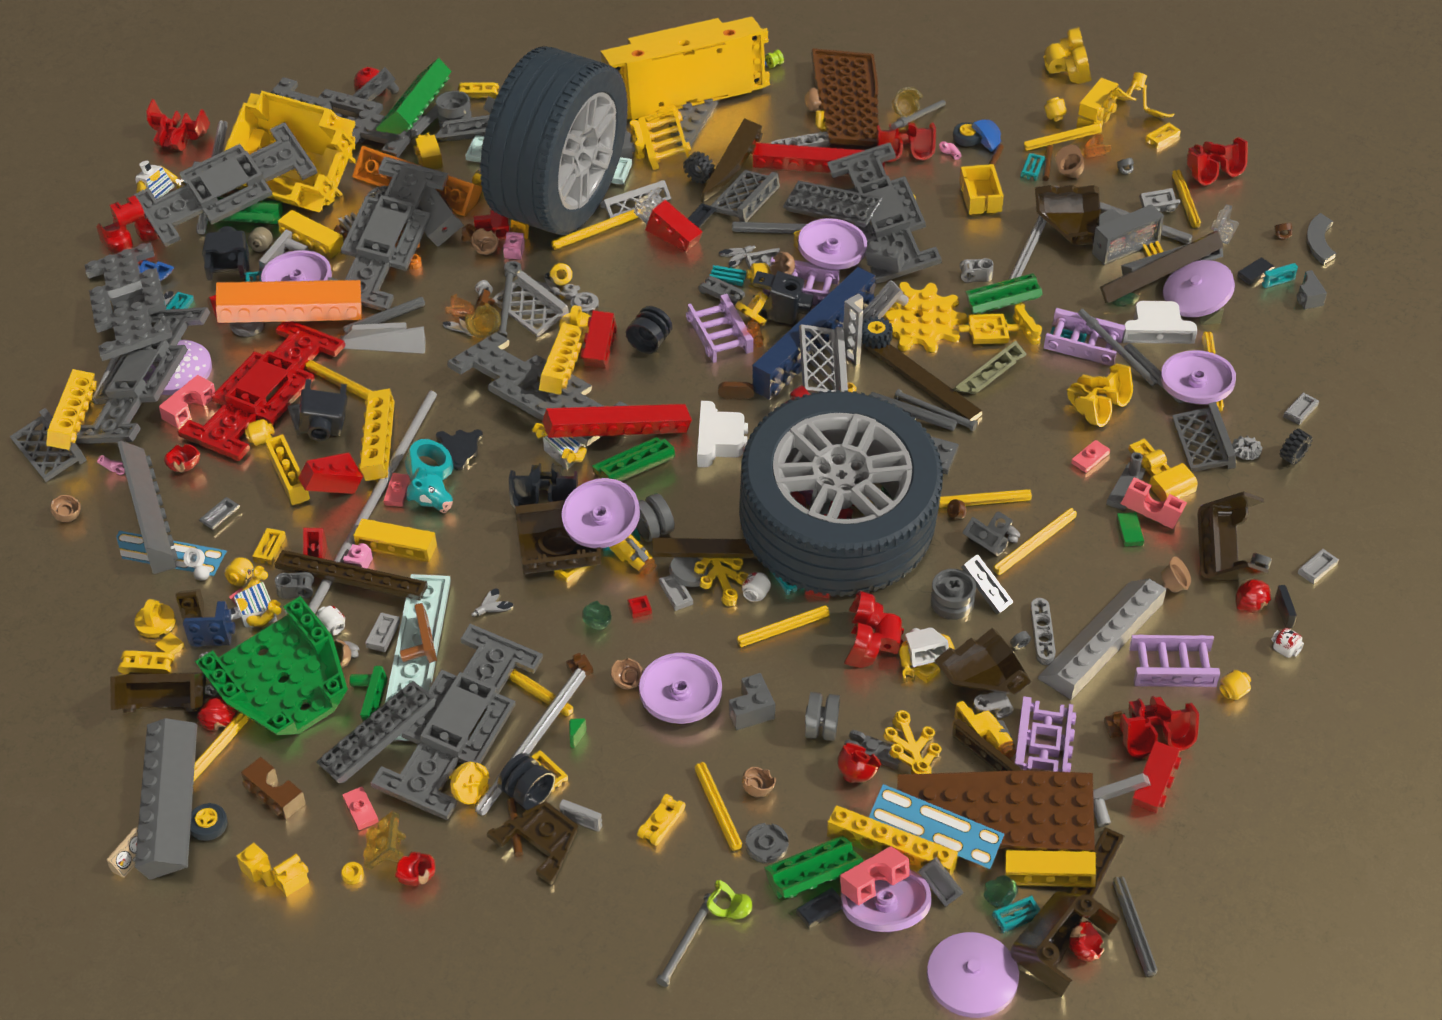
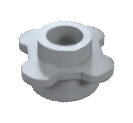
[560,284,580,300]

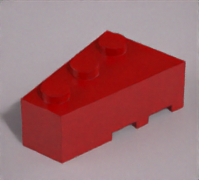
[1132,741,1182,813]

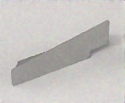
[339,322,426,354]

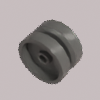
[636,493,675,542]
[931,569,976,620]
[805,692,840,741]

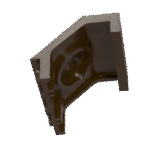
[515,500,602,574]

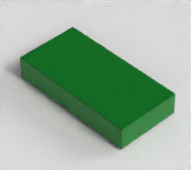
[1116,512,1144,547]

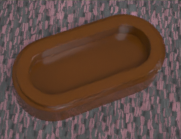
[718,382,754,399]

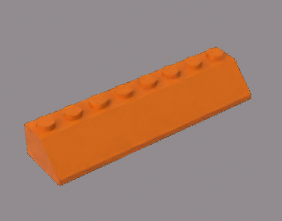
[352,146,482,217]
[216,280,362,323]

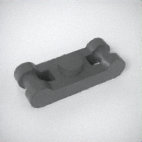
[698,276,745,306]

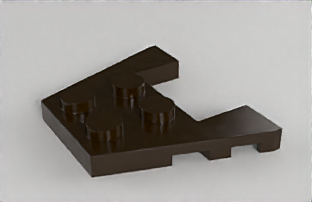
[487,801,578,885]

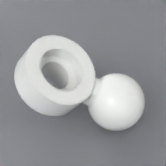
[184,548,210,581]

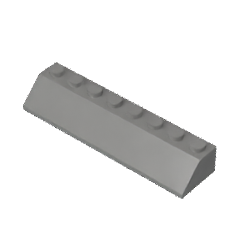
[1038,579,1166,700]

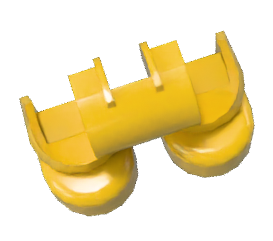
[1043,27,1092,84]
[1067,363,1133,427]

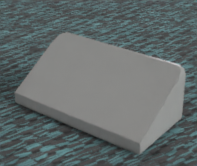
[745,248,780,269]

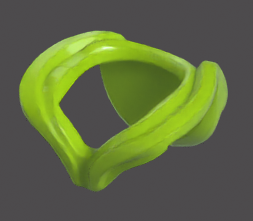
[707,880,752,919]

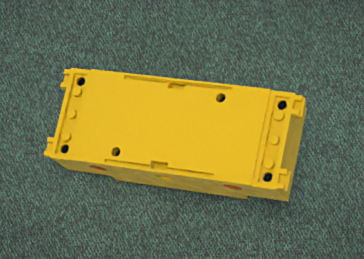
[601,17,770,120]

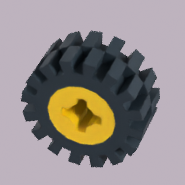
[861,316,893,349]

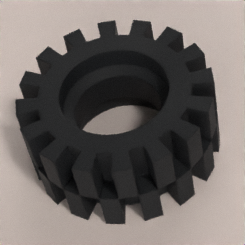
[683,151,715,184]
[1279,428,1313,465]

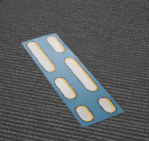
[116,531,227,576]
[869,784,1004,869]

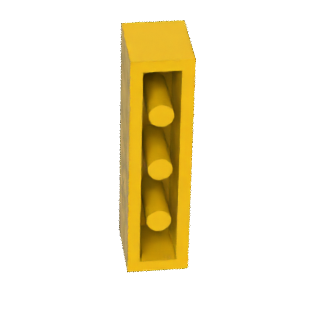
[278,210,344,259]
[265,434,310,505]
[353,519,437,562]
[1006,850,1096,887]

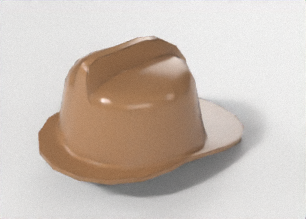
[1056,145,1084,179]
[1161,557,1191,593]

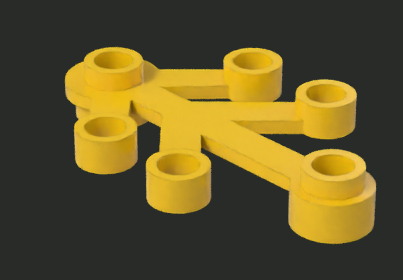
[694,558,749,606]
[883,710,941,774]

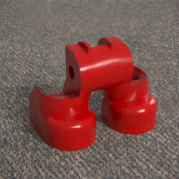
[146,99,210,151]
[876,123,936,162]
[1187,137,1248,185]
[96,195,159,254]
[844,591,904,668]
[1120,696,1199,758]

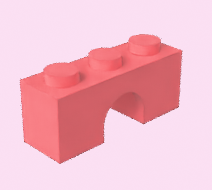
[159,375,216,428]
[1121,477,1187,529]
[840,846,910,906]

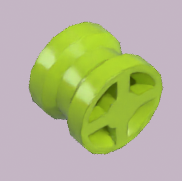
[765,49,784,69]

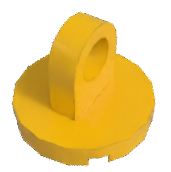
[735,291,768,326]
[559,305,591,335]
[134,599,176,638]
[449,761,490,805]

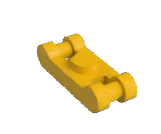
[458,83,499,99]
[630,120,645,159]
[1013,302,1042,345]
[118,651,174,674]
[637,794,686,846]

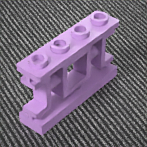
[1015,696,1076,772]

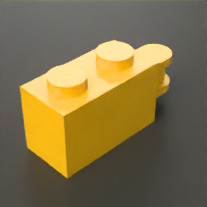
[414,132,443,169]

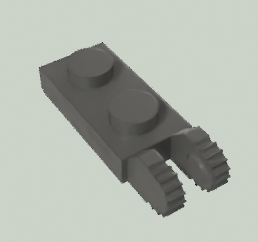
[844,730,905,769]

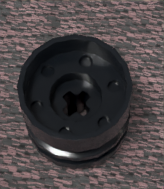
[626,306,672,354]
[498,753,555,810]

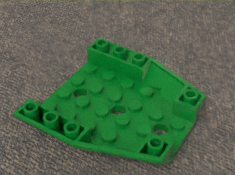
[195,596,348,735]

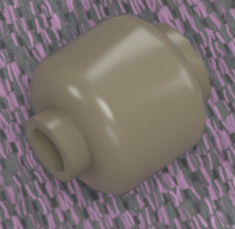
[247,227,273,252]

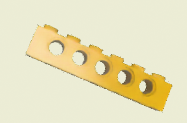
[539,323,585,395]
[46,369,97,450]
[358,388,395,481]
[827,805,958,876]

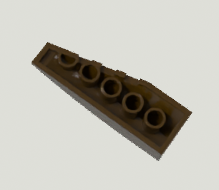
[701,118,763,202]

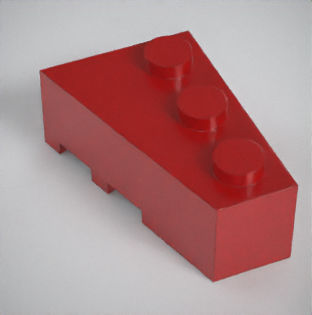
[645,200,703,252]
[581,310,617,368]
[298,453,363,494]

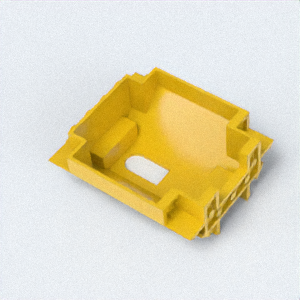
[224,91,355,212]

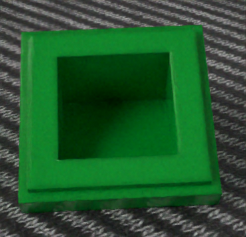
[569,718,586,748]

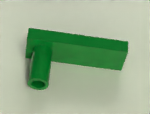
[349,666,388,722]

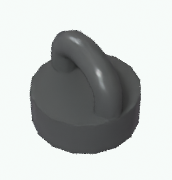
[1117,158,1134,174]
[1250,553,1272,569]

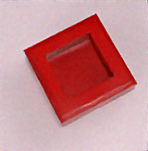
[627,595,652,619]

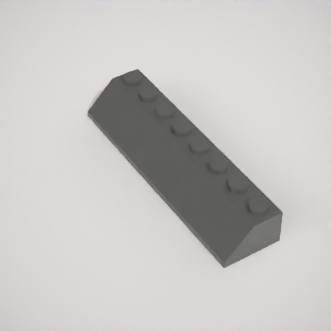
[117,441,178,574]
[135,718,197,880]

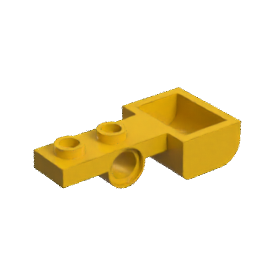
[1128,438,1198,501]

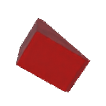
[303,527,327,559]

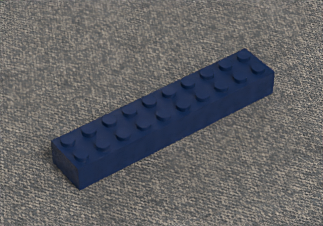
[752,267,876,400]

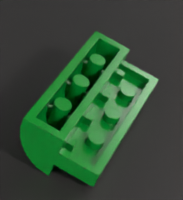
[217,197,283,224]
[965,273,1043,314]
[592,437,675,482]
[764,835,863,898]

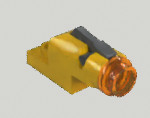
[609,534,657,576]
[955,701,1016,759]

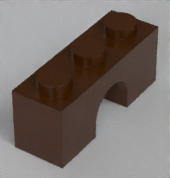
[241,757,306,820]

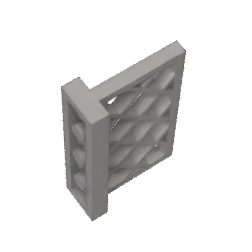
[492,271,569,337]
[799,324,848,393]

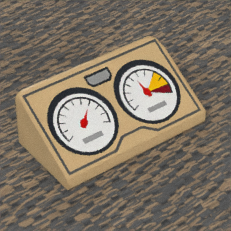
[107,827,138,877]

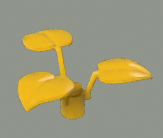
[1109,72,1174,118]

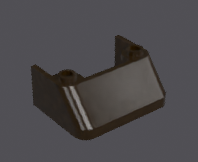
[1197,491,1268,580]
[110,672,207,713]
[1010,892,1120,997]

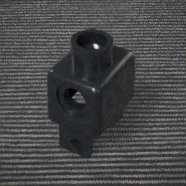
[202,226,250,281]
[752,271,814,324]
[298,379,348,441]

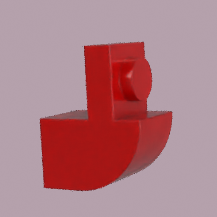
[473,210,509,240]

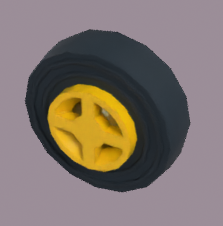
[953,122,982,146]
[190,803,228,841]

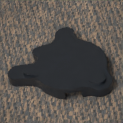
[436,429,483,470]

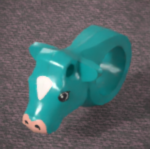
[405,439,453,513]

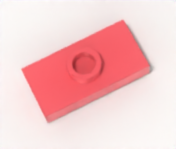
[1071,440,1110,473]
[384,473,410,507]
[342,786,379,830]

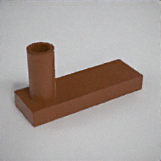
[400,603,437,663]

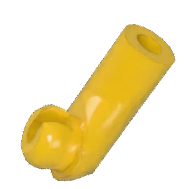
[815,111,827,132]

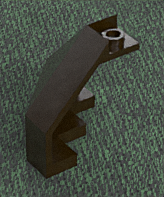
[1035,185,1101,246]
[934,628,1031,695]

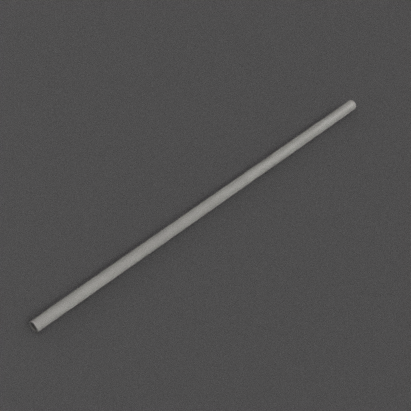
[308,391,437,614]

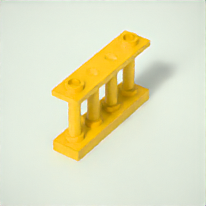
[638,106,692,170]

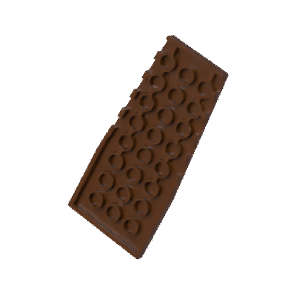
[811,48,879,147]
[897,770,1095,852]

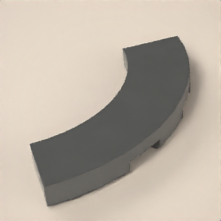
[1306,213,1336,265]

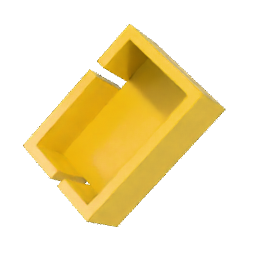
[1076,78,1119,135]
[959,164,1004,215]

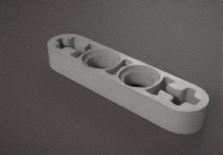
[770,132,831,147]
[1030,598,1056,665]

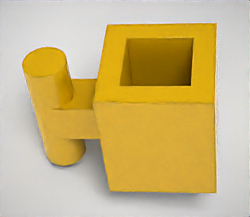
[236,843,274,887]
[271,854,309,897]

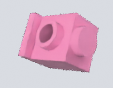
[503,232,525,260]
[343,543,373,568]

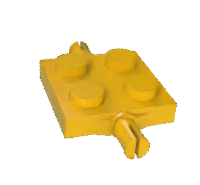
[958,314,1019,344]

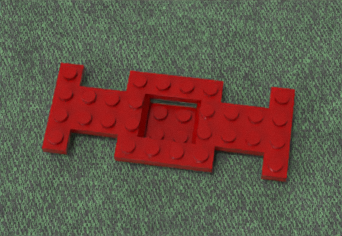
[178,321,345,461]

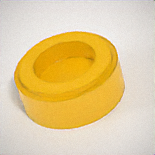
[341,862,364,885]

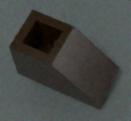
[176,589,204,620]

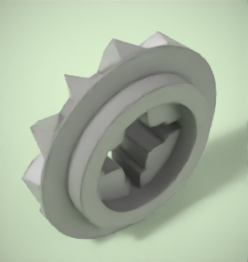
[571,292,599,314]
[1232,435,1263,460]

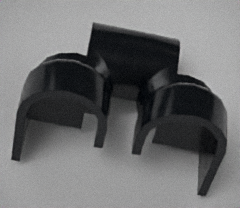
[509,463,578,509]

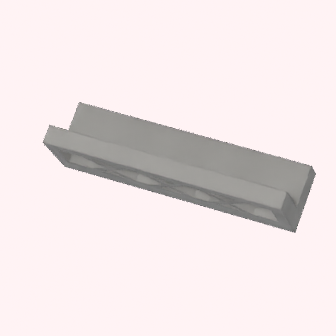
[600,180,671,219]
[843,293,863,365]

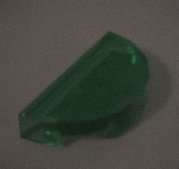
[1111,293,1140,307]

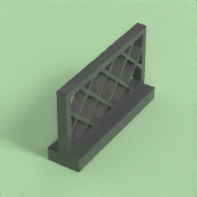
[711,170,780,222]
[1172,402,1236,472]
[10,408,87,482]

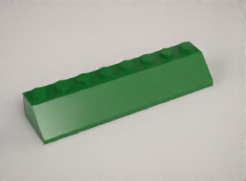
[376,57,452,134]

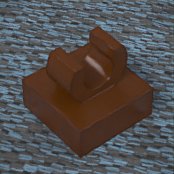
[474,289,495,314]
[566,653,593,676]
[1104,711,1125,738]

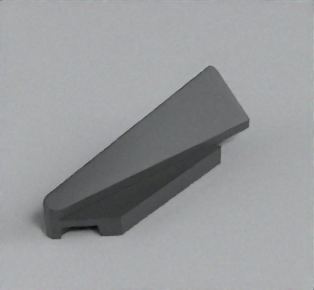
[435,115,489,142]

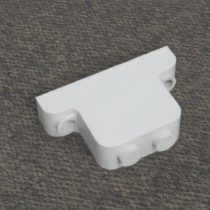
[1123,301,1197,344]
[697,401,748,467]

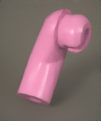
[939,141,961,160]
[97,455,125,475]

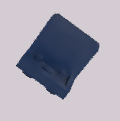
[182,601,235,647]

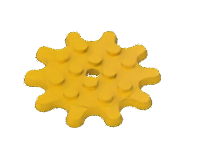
[883,282,968,353]

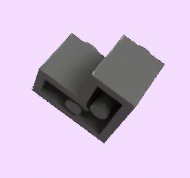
[729,673,775,730]

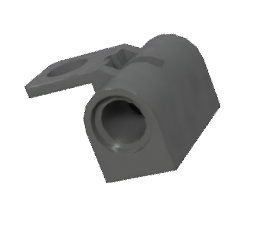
[962,512,1013,556]

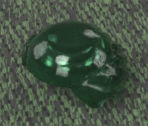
[582,601,612,630]
[983,875,1018,908]

